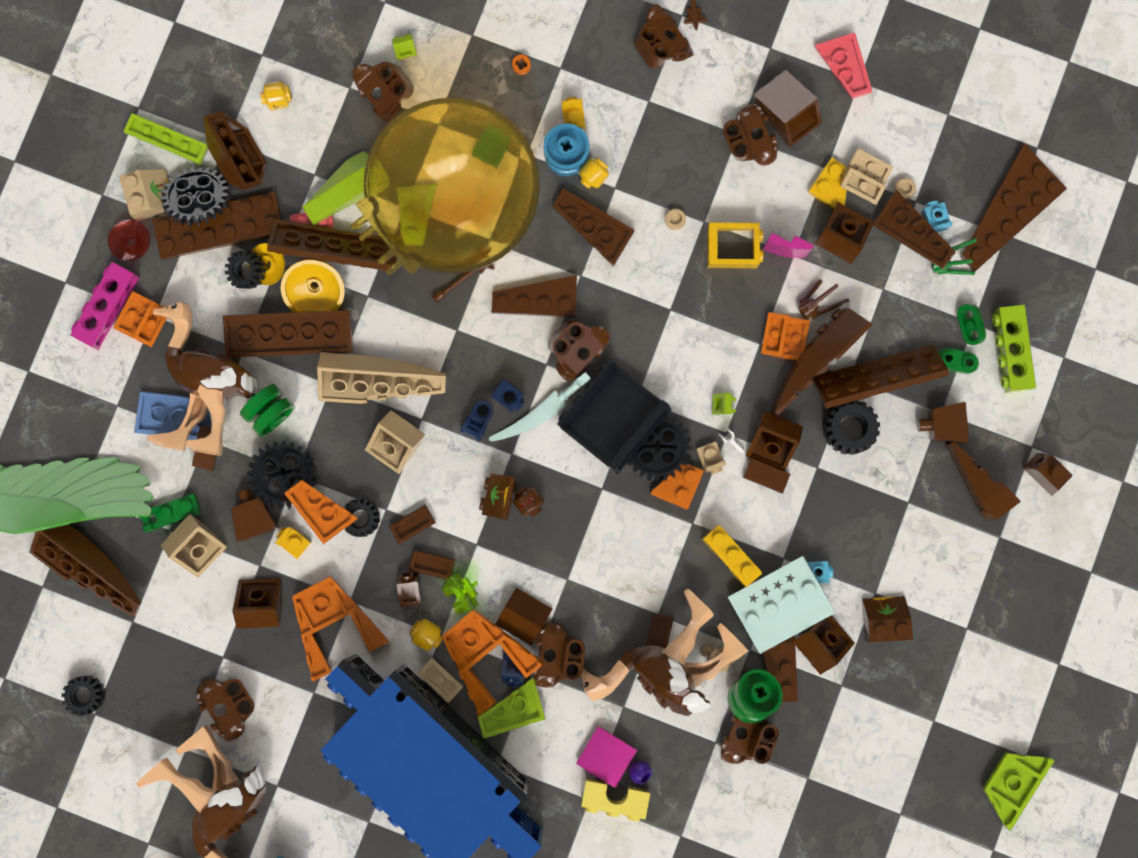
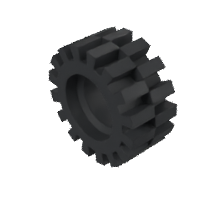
[225,251,266,289]
[344,499,380,537]
[61,675,105,716]

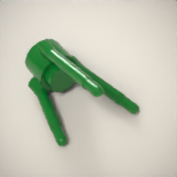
[931,238,977,275]

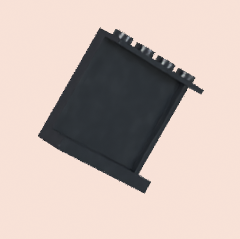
[557,360,672,475]

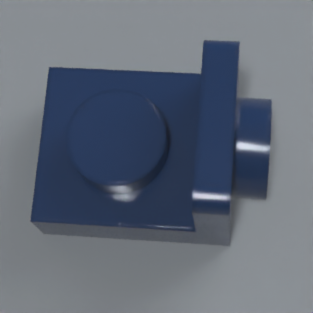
[501,651,523,687]

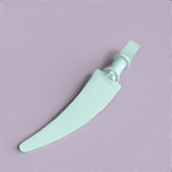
[489,372,591,441]

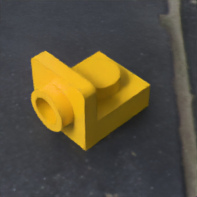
[562,97,586,129]
[275,526,312,559]

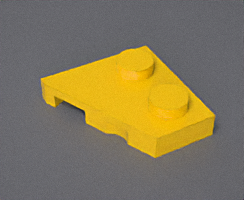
[808,157,847,209]

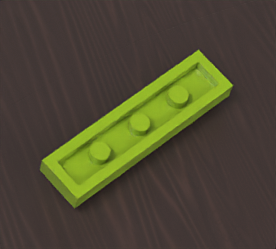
[123,113,208,166]

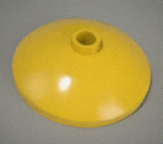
[281,259,345,312]

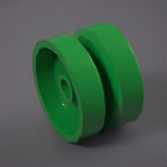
[240,384,295,437]
[727,669,783,724]

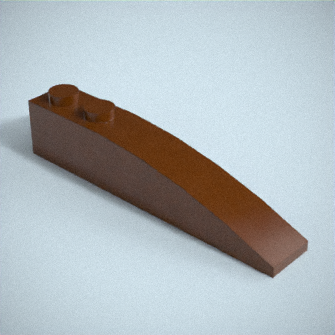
[770,307,872,415]
[29,524,141,617]

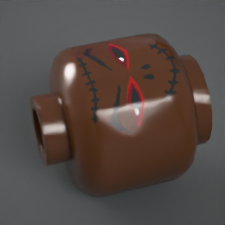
[513,485,544,517]

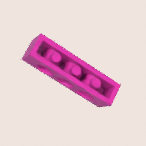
[70,262,140,350]

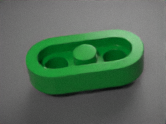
[957,304,986,345]
[938,348,979,374]

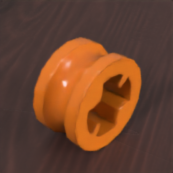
[512,54,531,75]

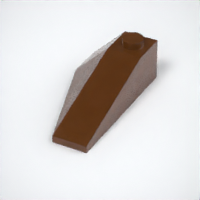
[945,441,1021,520]

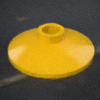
[248,243,285,285]

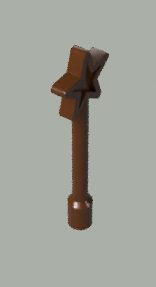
[684,0,707,31]
[432,250,495,303]

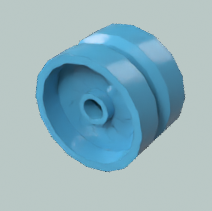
[543,123,590,176]

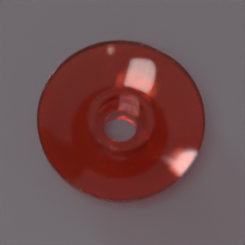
[108,220,150,261]

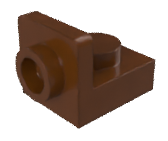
[396,571,421,607]

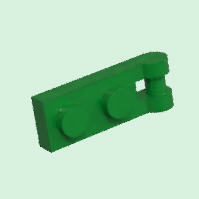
[139,494,202,533]

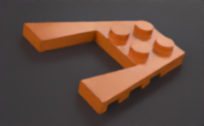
[292,576,389,682]
[442,609,544,716]

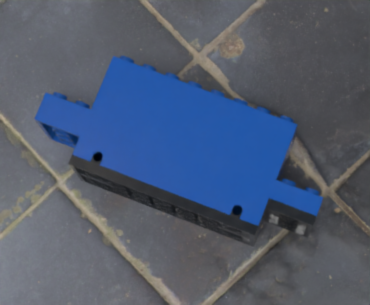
[320,654,543,858]

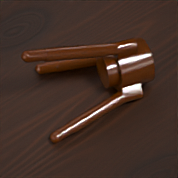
[797,280,850,320]

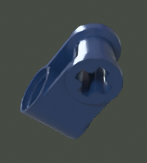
[460,401,494,443]

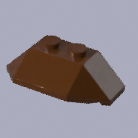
[203,111,267,190]

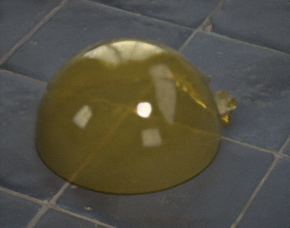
[350,98,540,276]

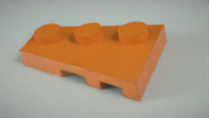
[284,480,358,545]

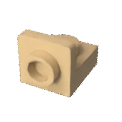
[696,442,726,475]

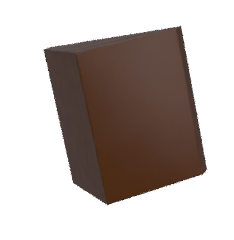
[495,587,553,646]

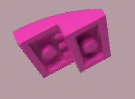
[763,233,814,258]
[576,726,637,788]

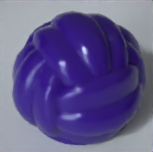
[629,761,652,785]

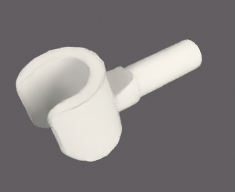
[718,427,744,453]

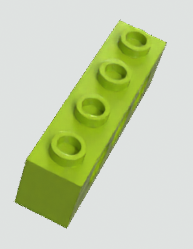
[992,305,1036,393]

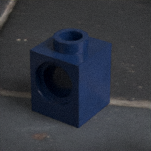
[491,380,525,413]

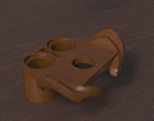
[634,4,694,69]
[352,62,414,122]
[723,104,778,166]
[547,320,610,381]
[534,622,585,688]
[196,679,255,741]
[721,714,779,764]

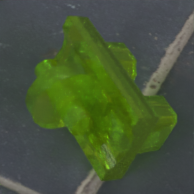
[441,573,479,614]

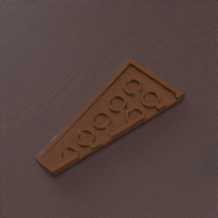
[960,143,1067,272]

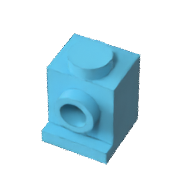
[921,200,953,232]
[807,561,833,583]

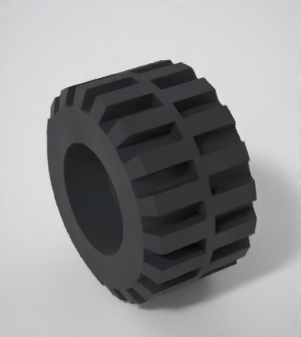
[823,400,881,455]

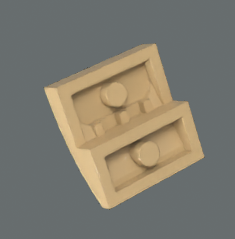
[840,148,894,205]

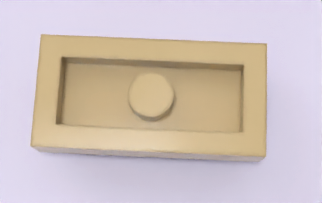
[417,657,464,703]

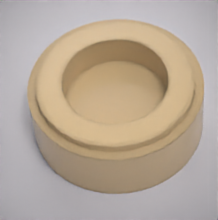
[894,178,916,199]
[665,209,686,231]

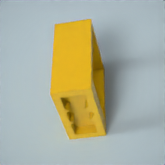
[707,222,763,268]

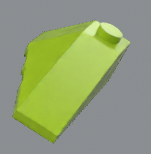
[303,151,386,225]

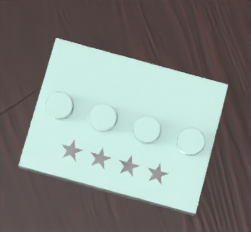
[728,556,836,654]

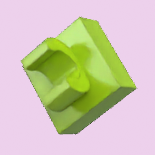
[391,33,417,61]
[712,393,736,416]

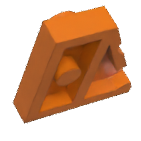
[650,464,704,510]

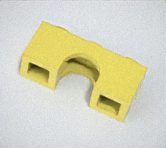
[581,778,650,821]

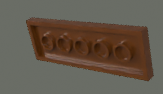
[152,192,282,260]
[267,219,400,272]
[223,310,353,358]
[812,344,949,409]

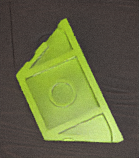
[982,752,1054,831]

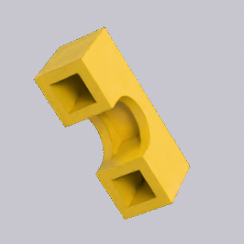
[701,525,762,587]

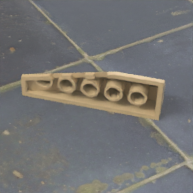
[317,352,446,404]

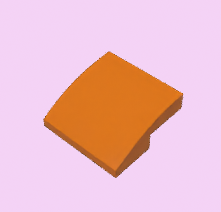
[113,291,167,347]
[761,312,810,361]

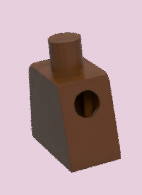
[917,402,969,444]
[1022,453,1073,496]
[231,489,280,542]

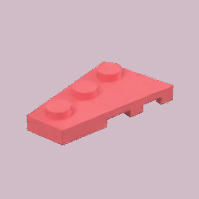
[815,32,872,99]

